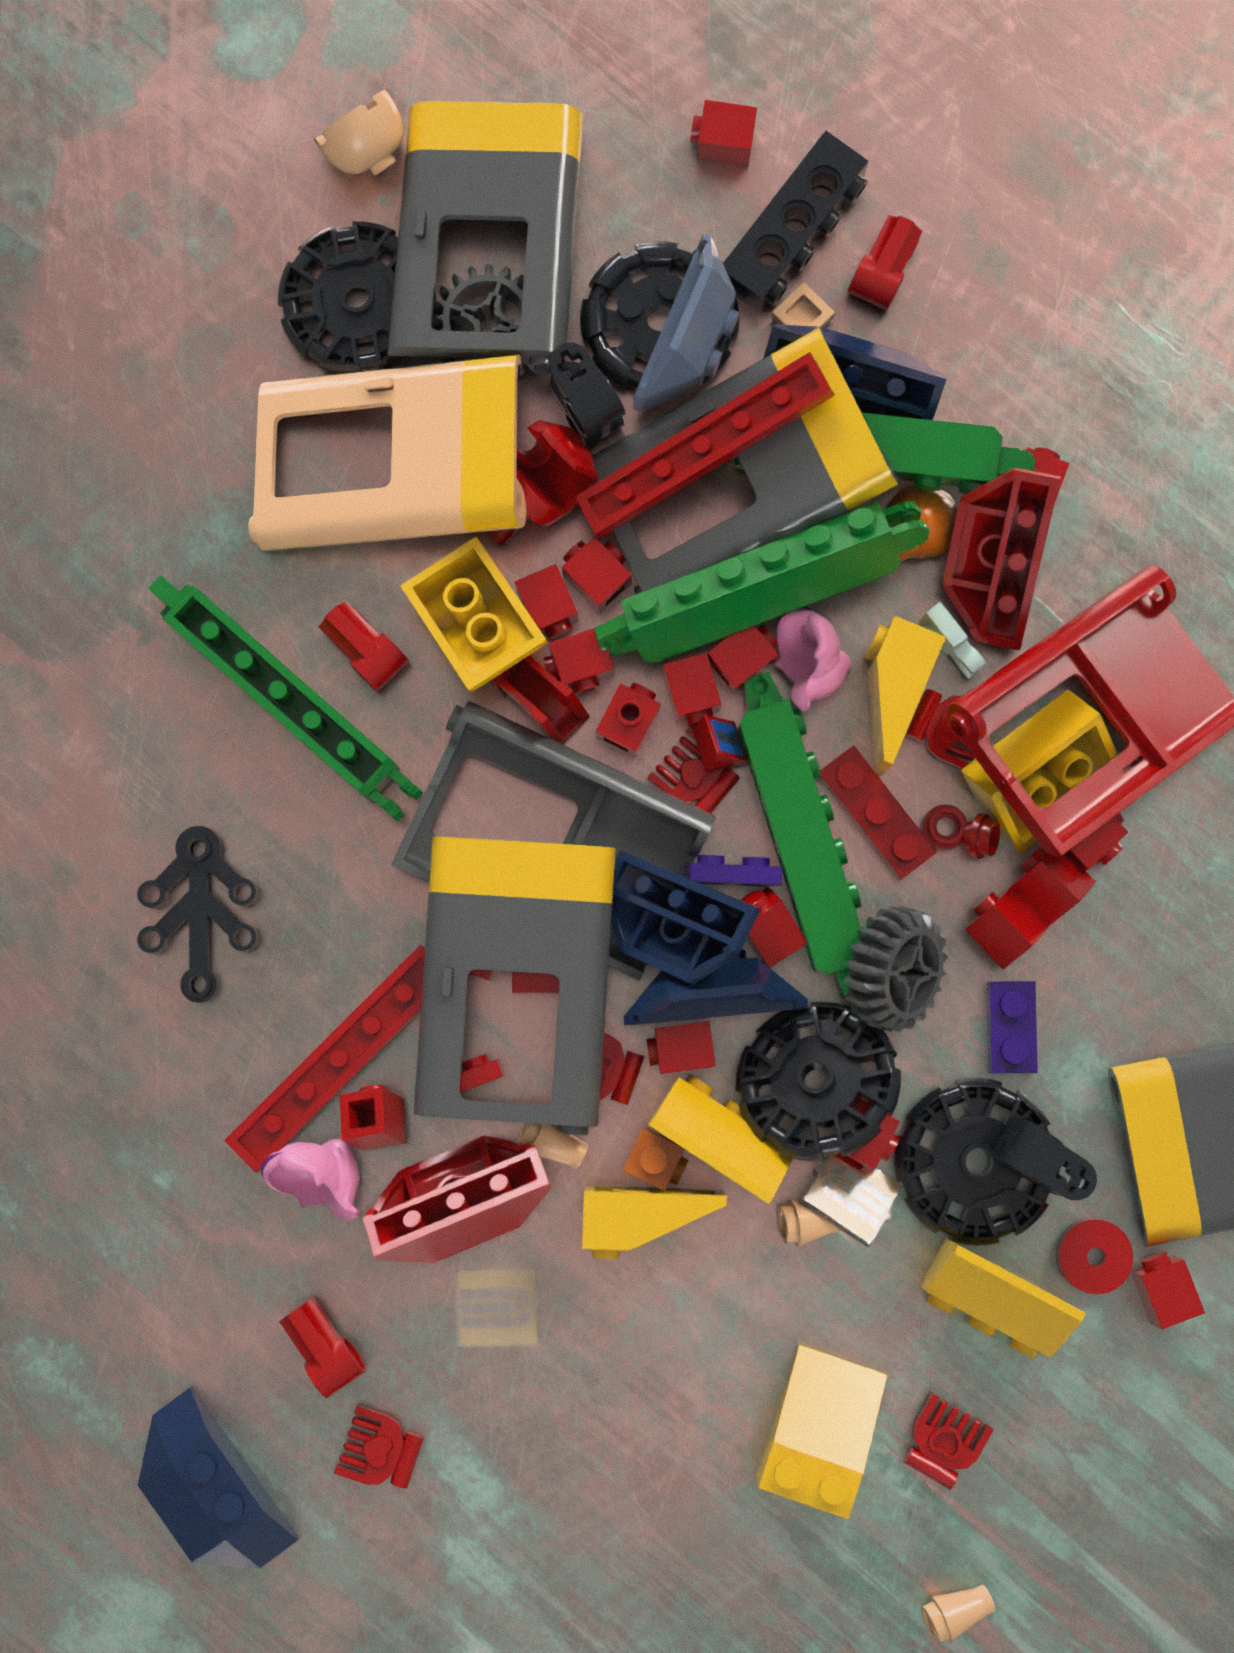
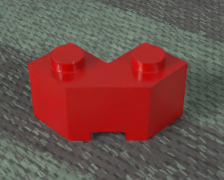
[965,848,1096,969]

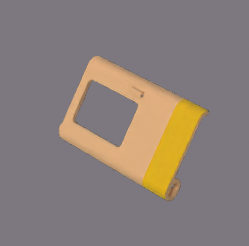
[248,354,526,552]

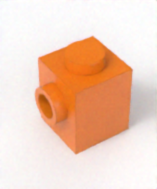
[623,1126,689,1191]

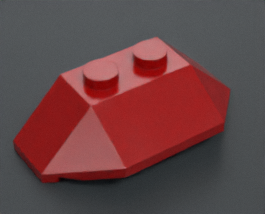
[942,468,1061,651]
[363,1135,551,1263]

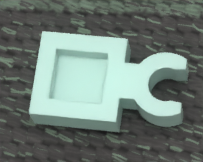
[920,602,987,679]

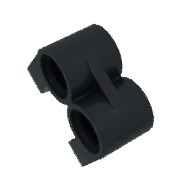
[550,343,626,448]
[990,1116,1097,1200]

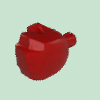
[485,420,598,546]

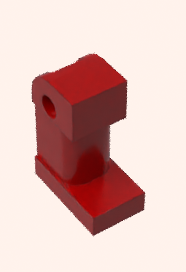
[488,655,590,744]

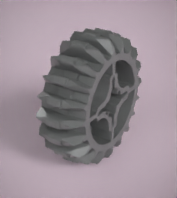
[432,263,525,376]
[843,906,948,1032]

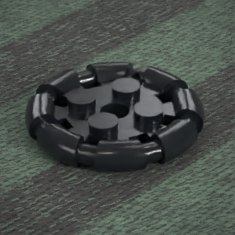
[278,221,437,375]
[580,241,740,390]
[735,1002,901,1162]
[894,1078,1060,1246]

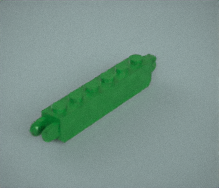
[729,413,1036,494]
[594,500,930,664]
[148,575,423,822]
[737,672,866,1003]

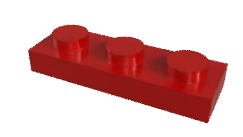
[819,745,937,881]

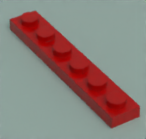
[575,352,835,538]
[224,944,453,1173]

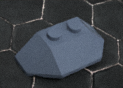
[633,233,740,412]

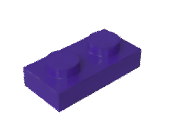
[685,855,782,887]
[987,981,1038,1073]

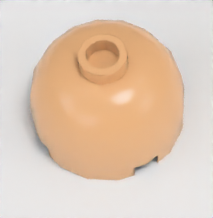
[314,90,404,176]

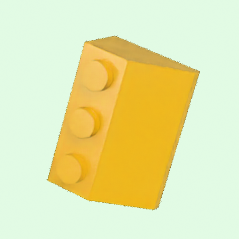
[961,689,1118,854]
[648,1074,793,1204]
[919,1237,1086,1359]

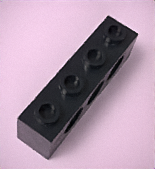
[723,130,869,314]

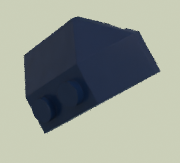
[763,324,947,420]
[611,850,761,986]
[623,950,808,1026]
[138,1386,299,1568]

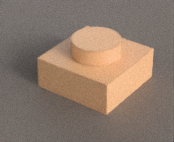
[771,282,835,327]

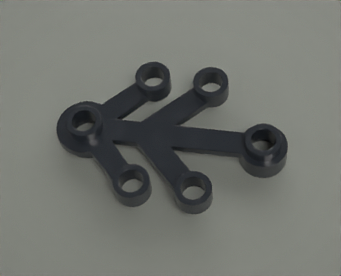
[137,826,259,1003]

